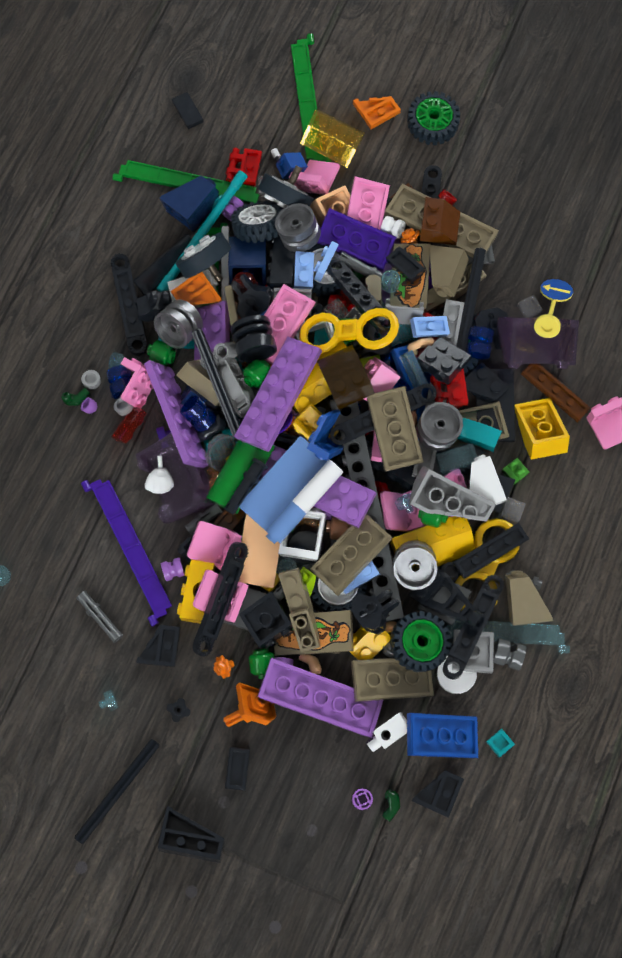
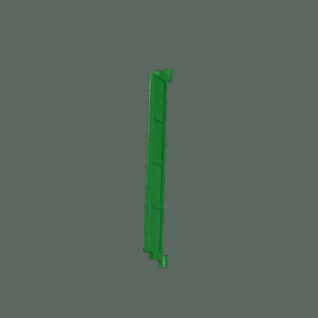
[291,34,332,163]
[113,160,259,204]

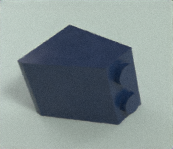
[160,176,219,233]
[228,237,267,291]

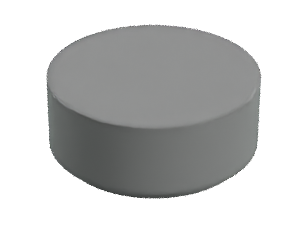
[81,370,101,390]
[114,397,133,416]

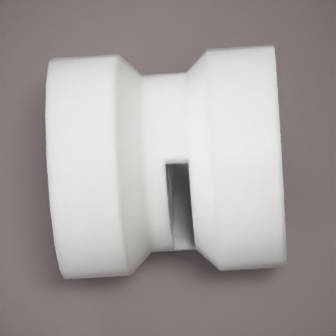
[381,216,406,239]

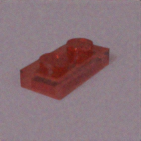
[111,407,147,444]

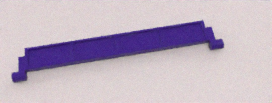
[81,479,172,627]

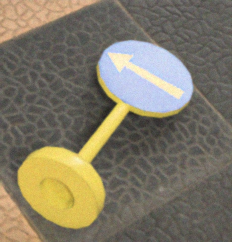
[534,279,573,338]

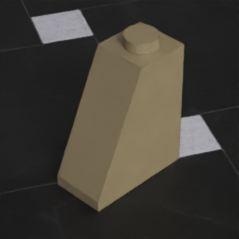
[429,245,469,297]
[177,359,220,406]
[505,571,553,626]

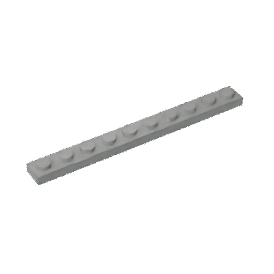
[412,299,464,477]

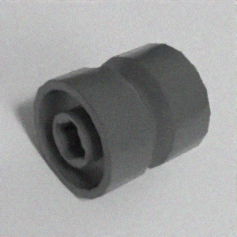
[493,638,527,671]

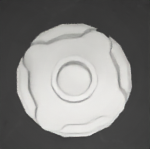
[437,656,477,694]

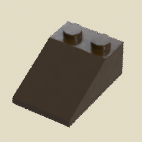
[317,345,375,409]

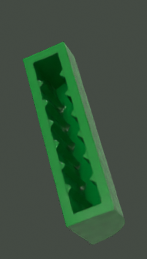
[206,440,275,514]

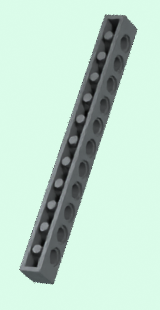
[330,398,404,622]

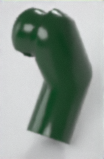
[61,388,91,406]
[382,789,401,822]

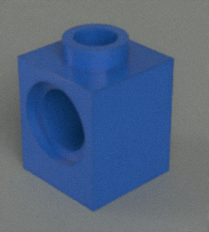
[275,152,308,179]

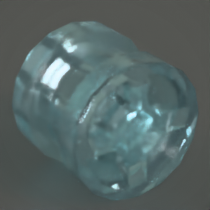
[381,270,400,293]

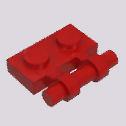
[225,148,262,186]
[430,368,468,406]

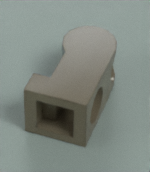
[365,275,382,306]

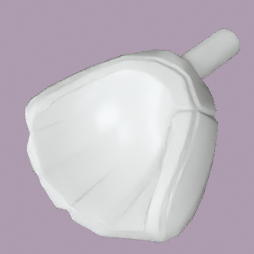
[145,455,174,494]

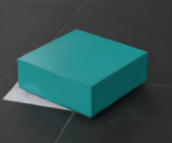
[486,728,515,758]

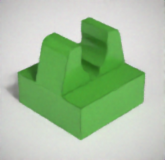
[502,458,529,485]

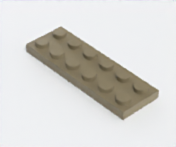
[384,184,499,258]

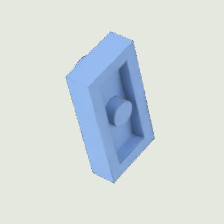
[313,241,339,282]
[293,251,314,289]
[410,316,450,338]
[344,561,380,594]

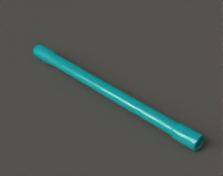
[156,170,248,292]

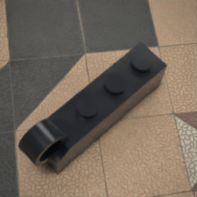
[266,234,295,292]

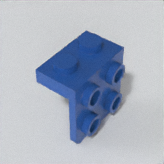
[307,409,344,461]

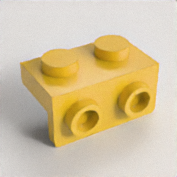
[293,403,339,443]
[349,626,392,660]

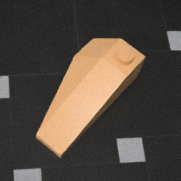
[310,185,350,227]

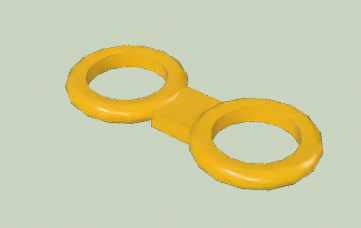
[299,308,399,354]
[455,518,520,611]

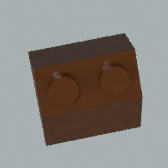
[420,197,460,245]

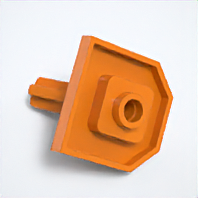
[224,682,277,727]

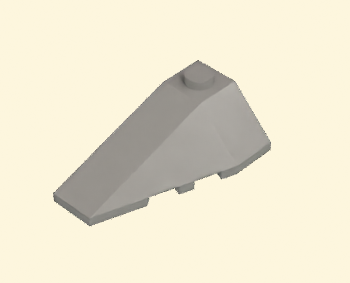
[409,466,496,521]

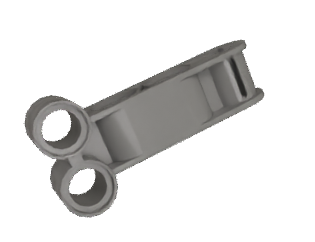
[200,342,255,418]

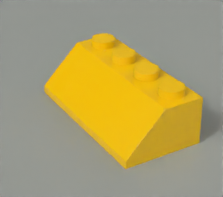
[293,341,347,414]
[390,516,476,567]

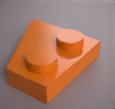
[353,96,401,129]
[170,272,222,306]

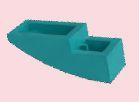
[457,418,502,452]

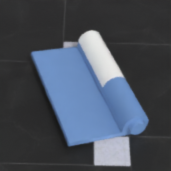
[239,435,343,544]

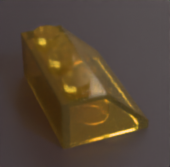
[300,109,365,168]

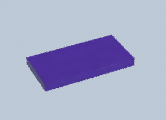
[317,208,396,271]

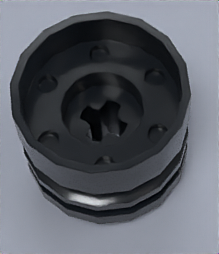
[231,315,277,363]

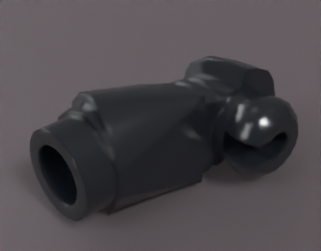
[197,415,226,442]

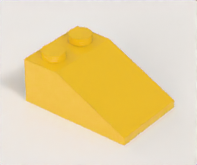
[514,398,570,460]

